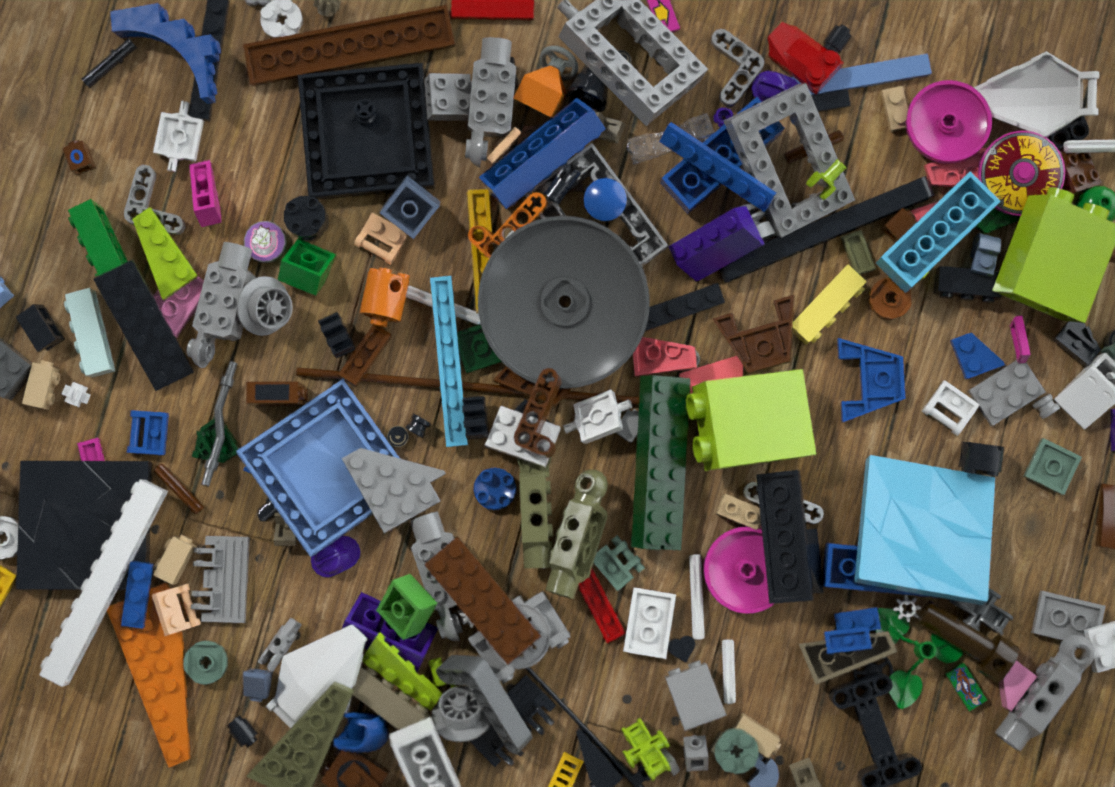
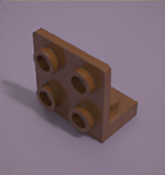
[1061,152,1102,194]

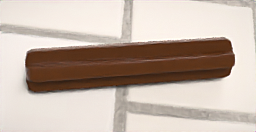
[784,130,844,164]
[154,464,204,514]

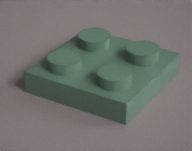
[1023,438,1082,495]

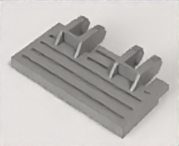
[191,536,250,623]

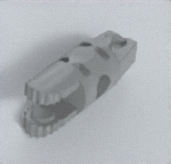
[258,618,302,672]

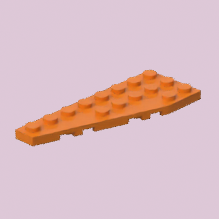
[107,583,191,768]

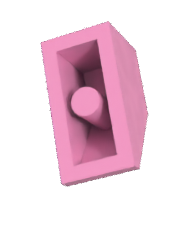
[999,661,1037,711]

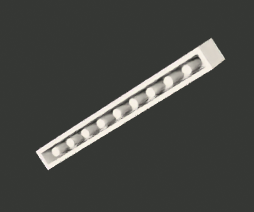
[40,480,168,687]

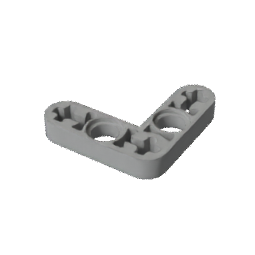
[711,29,764,107]
[124,165,185,235]

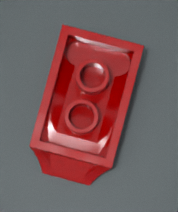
[767,22,844,95]

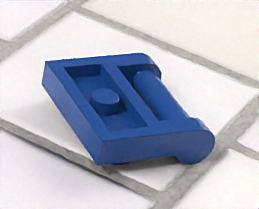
[127,410,169,455]

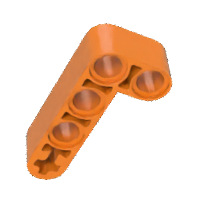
[468,192,548,259]

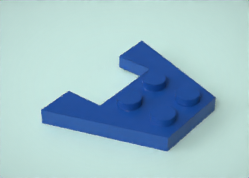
[837,338,905,423]

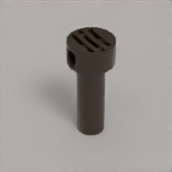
[917,601,1019,683]

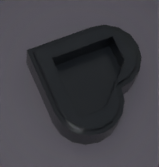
[668,636,695,662]

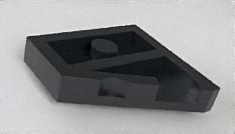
[1053,321,1101,367]

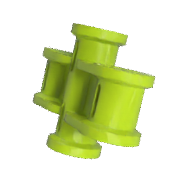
[621,718,671,781]

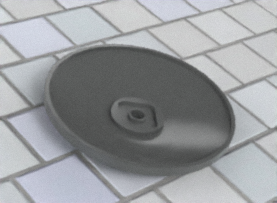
[478,216,650,388]

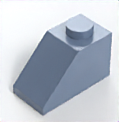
[243,668,273,702]

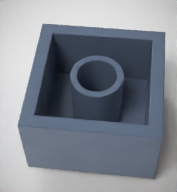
[380,176,440,239]

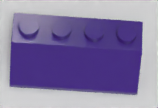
[668,206,764,282]
[342,592,438,673]

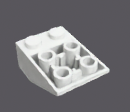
[1053,353,1115,430]

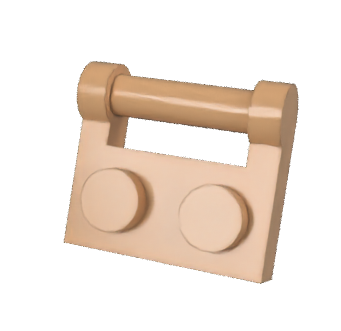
[354,213,408,265]
[152,584,201,636]

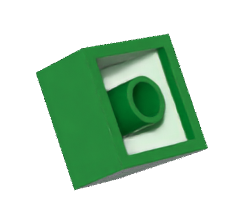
[277,239,336,296]

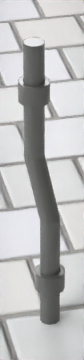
[201,361,237,487]

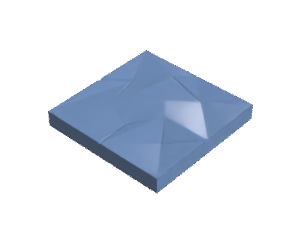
[236,379,399,558]

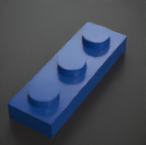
[121,561,153,629]

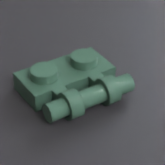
[593,535,645,591]

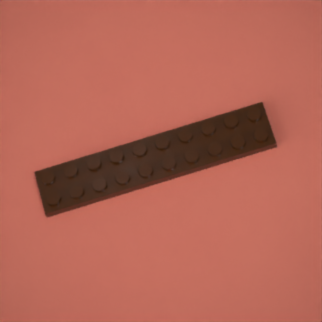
[243,5,455,86]

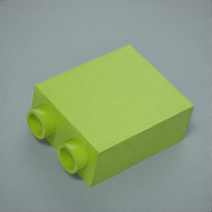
[992,187,1115,323]
[686,369,816,471]

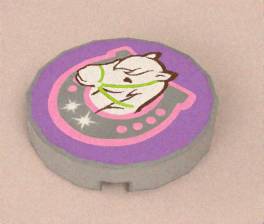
[244,221,287,263]

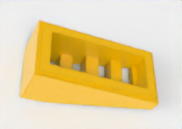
[548,752,583,787]

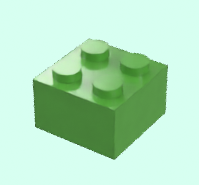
[376,574,437,640]

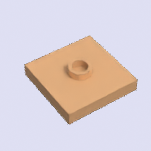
[485,127,521,168]

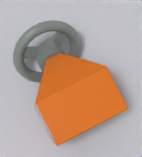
[514,46,578,117]

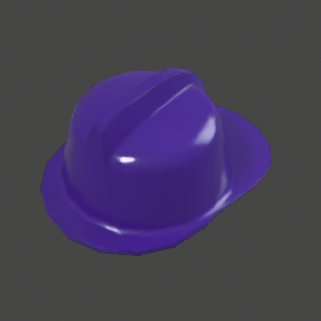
[752,71,798,102]
[311,536,361,577]

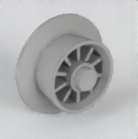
[237,276,293,336]
[431,686,491,742]

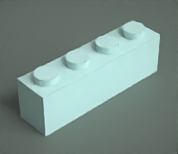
[64,288,116,378]

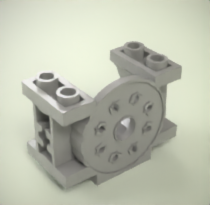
[468,591,570,684]

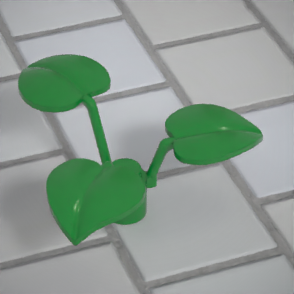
[875,608,964,709]

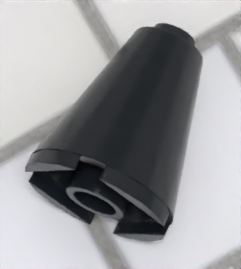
[566,65,608,113]

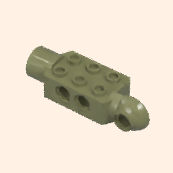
[517,457,553,569]
[545,469,608,599]

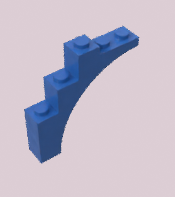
[110,3,221,104]

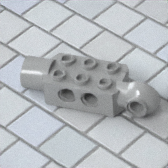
[465,37,516,168]
[187,242,256,368]
[410,511,463,641]
[994,635,1094,752]

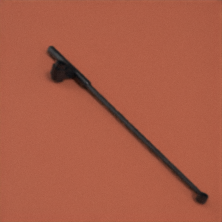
[525,667,651,787]

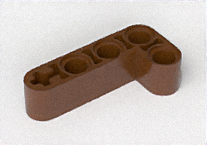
[513,368,562,458]

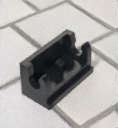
[16,304,65,352]

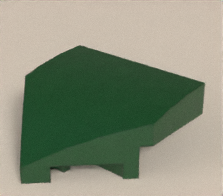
[192,418,240,463]

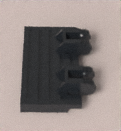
[470,675,556,767]

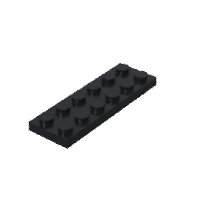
[93,259,194,391]
[756,470,814,604]

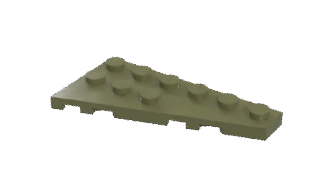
[246,681,354,787]

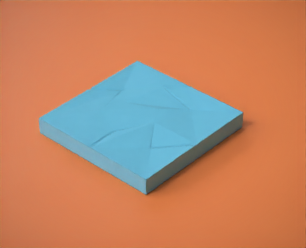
[855,455,995,605]

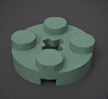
[184,640,228,684]
[715,728,759,774]

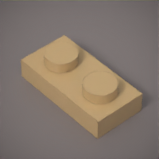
[881,86,908,132]

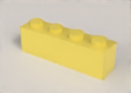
[793,264,867,345]

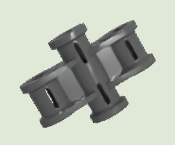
[949,588,1014,636]

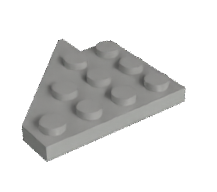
[342,448,446,534]

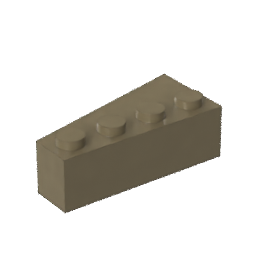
[799,631,897,685]
[352,666,432,730]

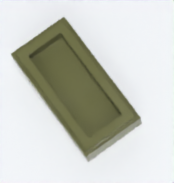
[841,230,876,275]

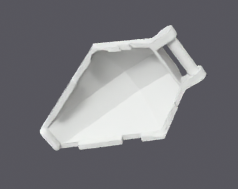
[974,51,1099,138]
[266,625,367,728]

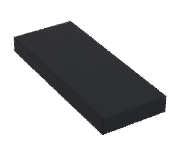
[811,90,851,112]

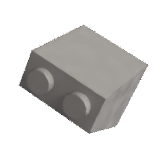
[665,660,726,730]

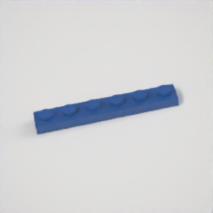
[659,122,777,212]

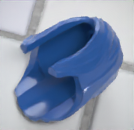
[333,713,389,752]

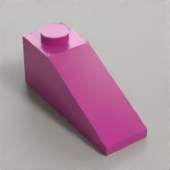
[190,160,222,227]

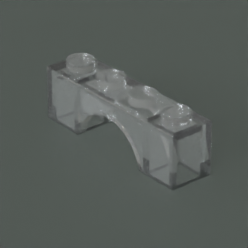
[627,113,714,165]

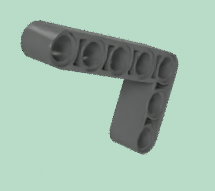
[436,655,532,754]

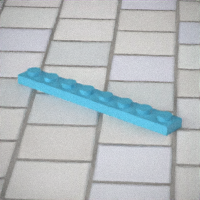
[430,276,468,447]

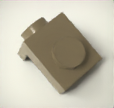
[596,112,625,144]
[273,512,297,546]
[789,757,821,787]

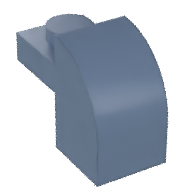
[970,233,1001,277]
[746,753,779,787]

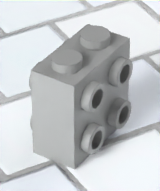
[424,73,472,121]

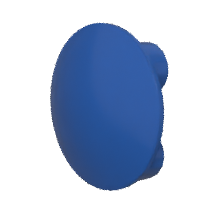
[584,178,627,221]
[474,468,516,510]

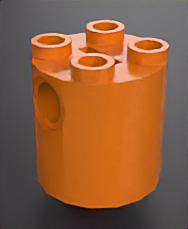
[359,267,410,328]

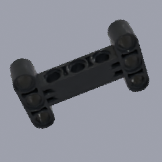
[829,672,922,787]

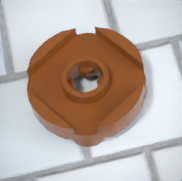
[868,277,912,320]

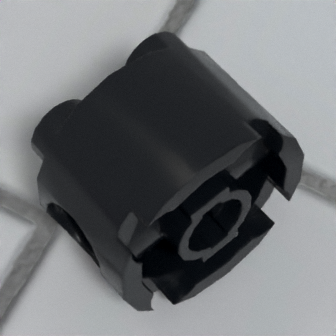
[284,196,329,241]
[958,441,1005,476]

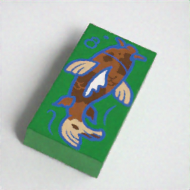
[945,662,987,712]

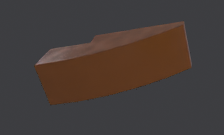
[1095,483,1115,550]

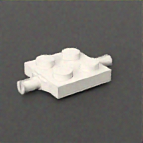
[153,101,204,172]
[563,390,632,444]

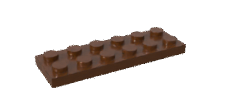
[424,537,542,665]

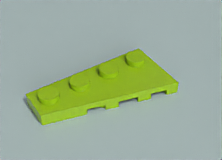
[132,207,199,300]
[362,632,442,711]

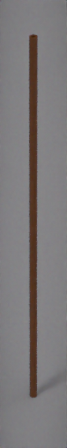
[296,367,639,405]

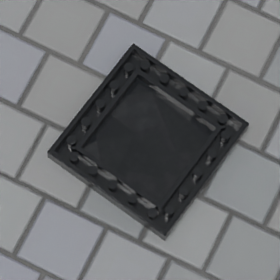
[298,63,435,200]
[16,461,152,590]

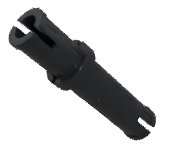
[81,38,137,89]

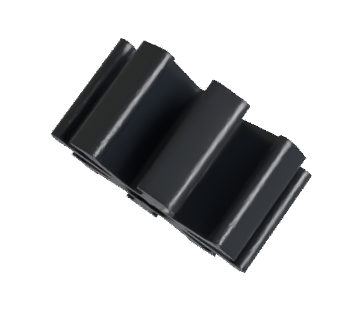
[318,312,355,359]
[462,396,489,440]

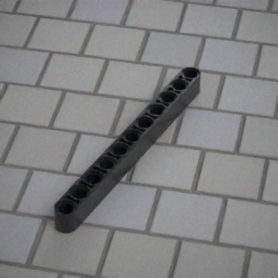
[719,176,935,283]

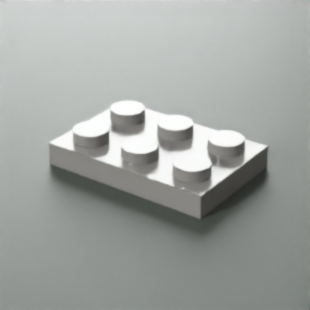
[968,360,1045,426]
[1031,591,1106,640]

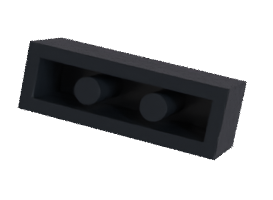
[934,266,1002,303]

